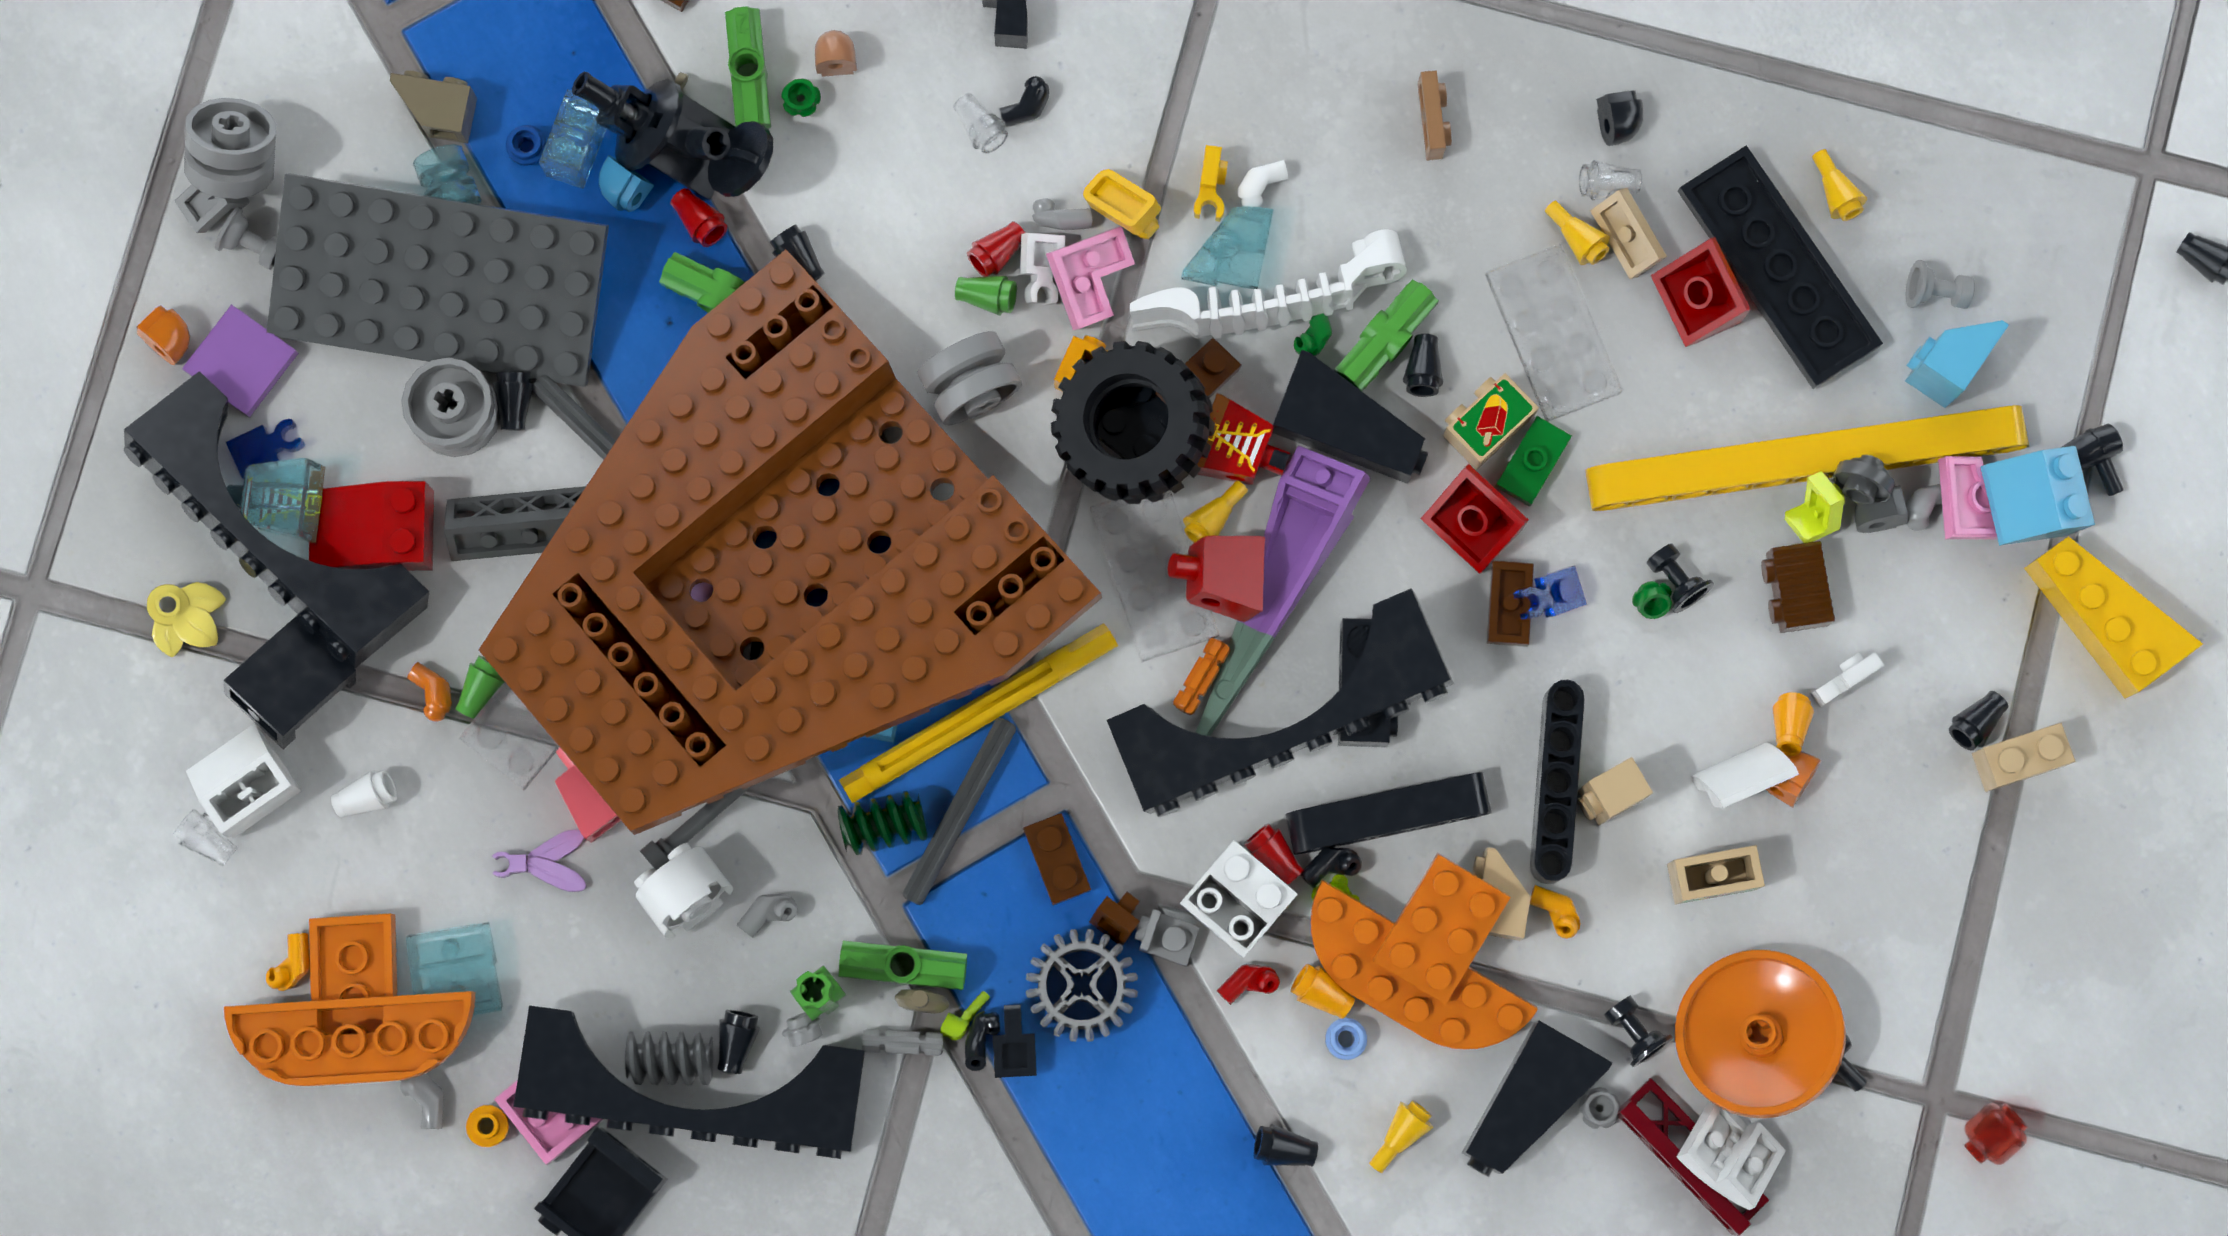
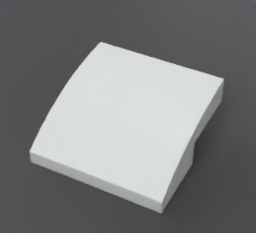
[1691,743,1799,808]
[1677,1101,1786,1210]

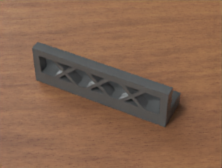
[444,486,586,561]

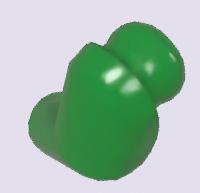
[1293,313,1332,356]

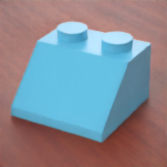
[1905,320,2009,408]
[1980,446,2095,546]

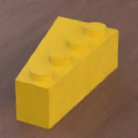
[2024,536,2203,699]

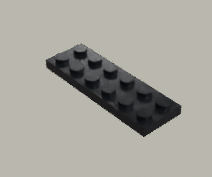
[1677,145,1883,389]

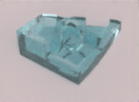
[1181,206,1274,290]

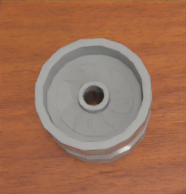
[184,98,276,199]
[917,331,1022,425]
[401,358,500,457]

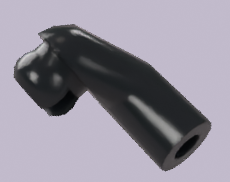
[999,76,1049,127]
[1299,847,1362,888]

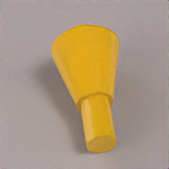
[1812,149,1867,221]
[1545,200,1610,265]
[1183,480,1248,543]
[1369,1100,1434,1173]

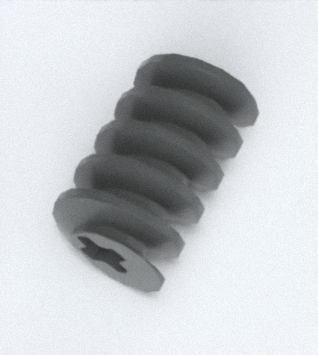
[625,1032,713,1085]

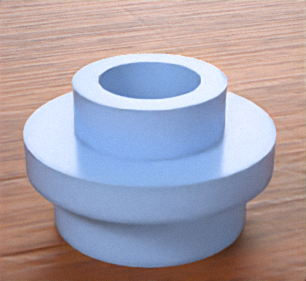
[1325,1018,1367,1060]

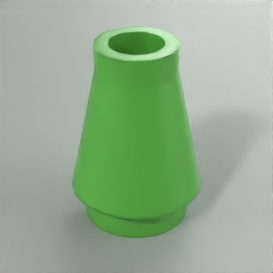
[955,276,1017,316]
[455,655,506,720]

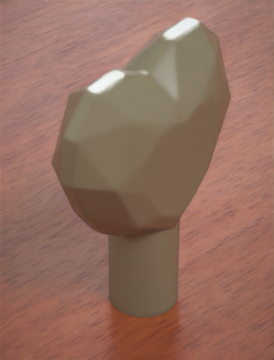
[895,989,949,1014]

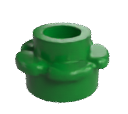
[781,79,821,117]
[1632,581,1672,619]

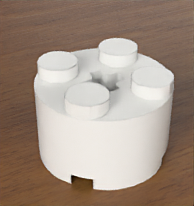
[634,842,733,939]

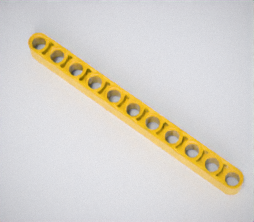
[1585,405,2029,511]

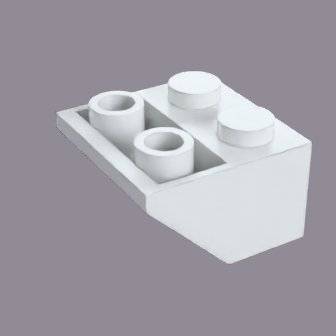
[186,723,302,839]
[1180,840,1298,958]

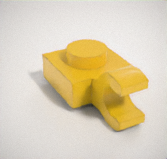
[1193,145,1228,222]

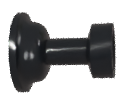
[1646,543,1714,613]
[1604,995,1673,1067]

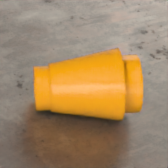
[1772,692,1814,756]
[1290,964,1355,1019]

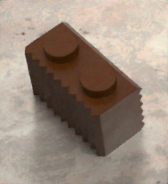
[1761,541,1835,633]

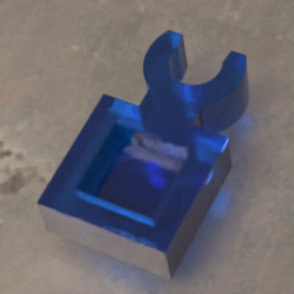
[225,419,306,481]
[1513,565,1587,619]

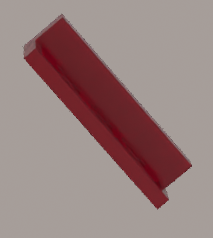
[1617,1078,1769,1236]

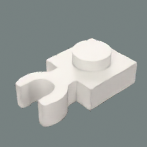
[1020,233,1065,305]
[1811,652,1884,707]

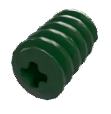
[837,791,928,855]

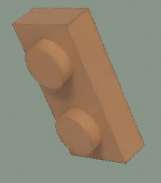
[1417,70,1452,161]

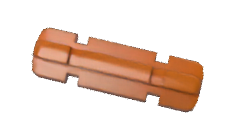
[1173,638,1230,715]

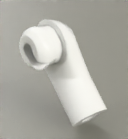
[1238,160,1288,209]

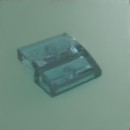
[406,922,503,1015]

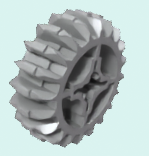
[1026,929,1138,1042]

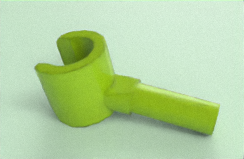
[940,991,990,1040]

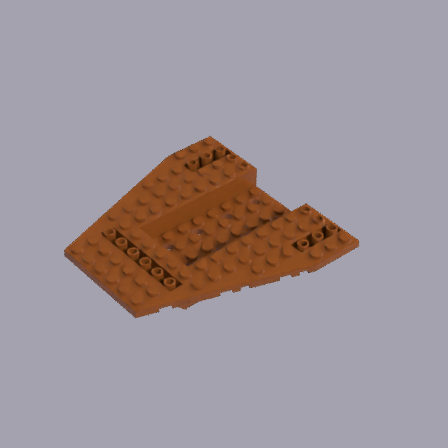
[479,249,1103,835]

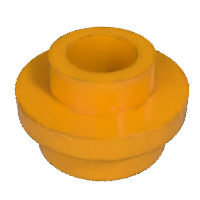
[466,1105,509,1147]

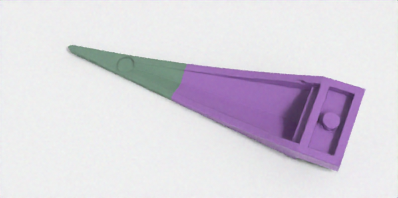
[1196,445,1371,736]

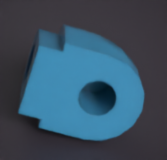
[599,155,654,212]

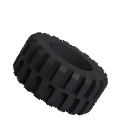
[1051,341,1215,504]

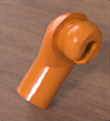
[407,662,452,722]

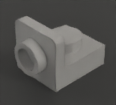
[174,184,250,233]
[1134,909,1200,967]

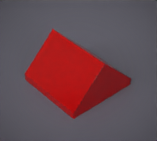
[1650,237,1751,347]
[1420,464,1529,574]

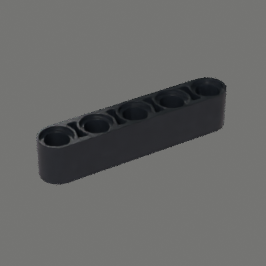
[1530,679,1585,884]
[1285,772,1492,855]

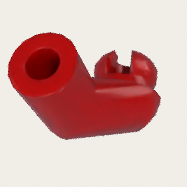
[1216,964,1280,1005]

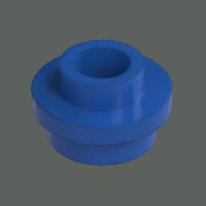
[506,125,547,166]

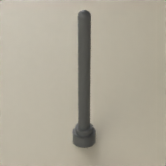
[640,787,750,870]

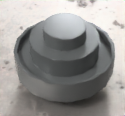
[1832,455,1895,505]

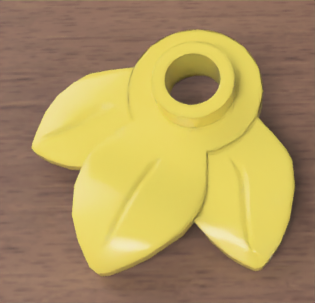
[146,582,226,657]

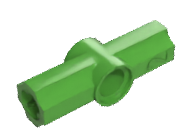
[725,6,771,129]
[659,252,745,313]
[1334,279,1439,391]
[838,940,968,990]
[790,965,846,1021]

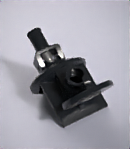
[572,71,773,200]

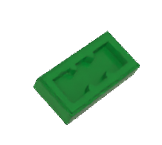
[1495,416,1572,507]

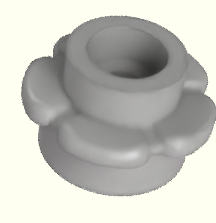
[782,1012,822,1047]
[1579,1087,1620,1129]

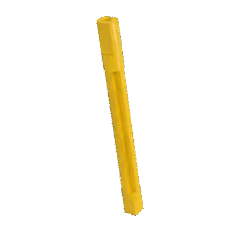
[839,623,1118,804]

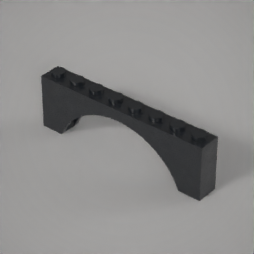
[124,371,430,669]
[1106,588,1454,817]
[513,1005,865,1159]

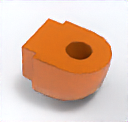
[137,305,190,365]
[1766,751,1821,808]

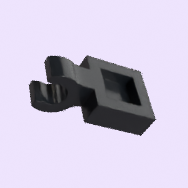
[993,1004,1037,1078]

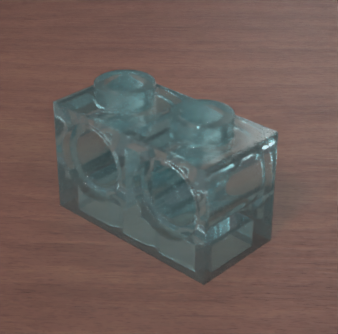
[539,89,606,189]

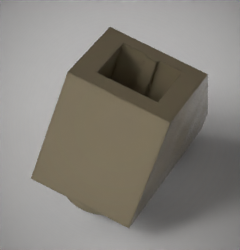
[390,71,477,144]

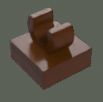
[1089,891,1140,946]

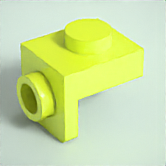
[1784,471,1845,543]

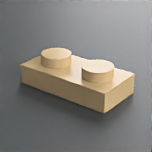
[1590,188,1667,279]

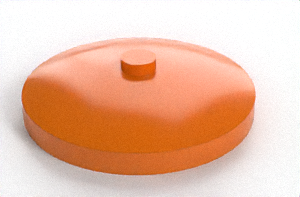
[1675,950,1846,1118]

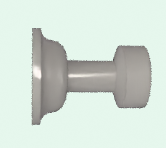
[215,207,277,270]
[1905,260,1975,309]

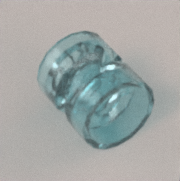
[413,144,482,204]

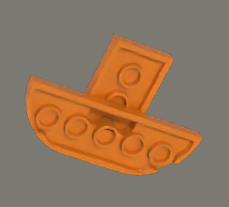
[1310,853,1538,1049]
[224,913,476,1086]

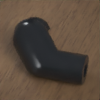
[965,1011,1000,1071]

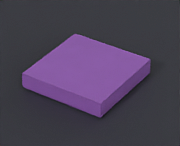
[182,304,299,418]

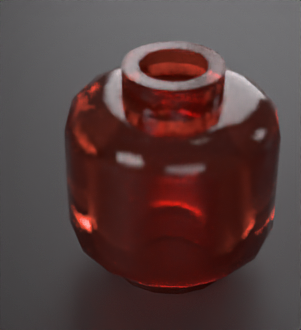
[1964,1103,2029,1165]

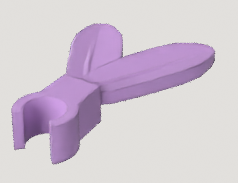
[492,830,586,892]

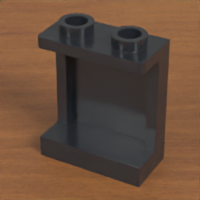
[223,616,356,750]
[534,1127,668,1236]

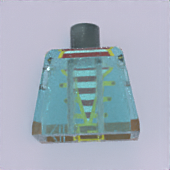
[226,458,326,543]

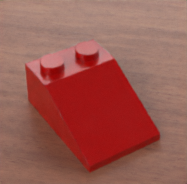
[309,481,434,571]

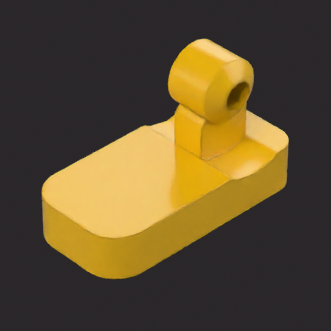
[1083,169,1161,240]

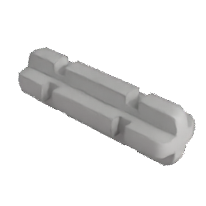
[862,1029,944,1056]

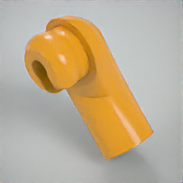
[1530,885,1581,939]
[266,933,310,991]

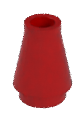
[670,188,728,247]
[967,221,1025,277]
[1244,823,1304,885]

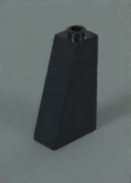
[1273,350,1428,484]
[1462,1020,1613,1177]

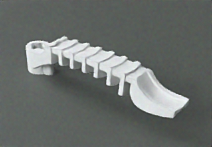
[1130,229,1407,339]

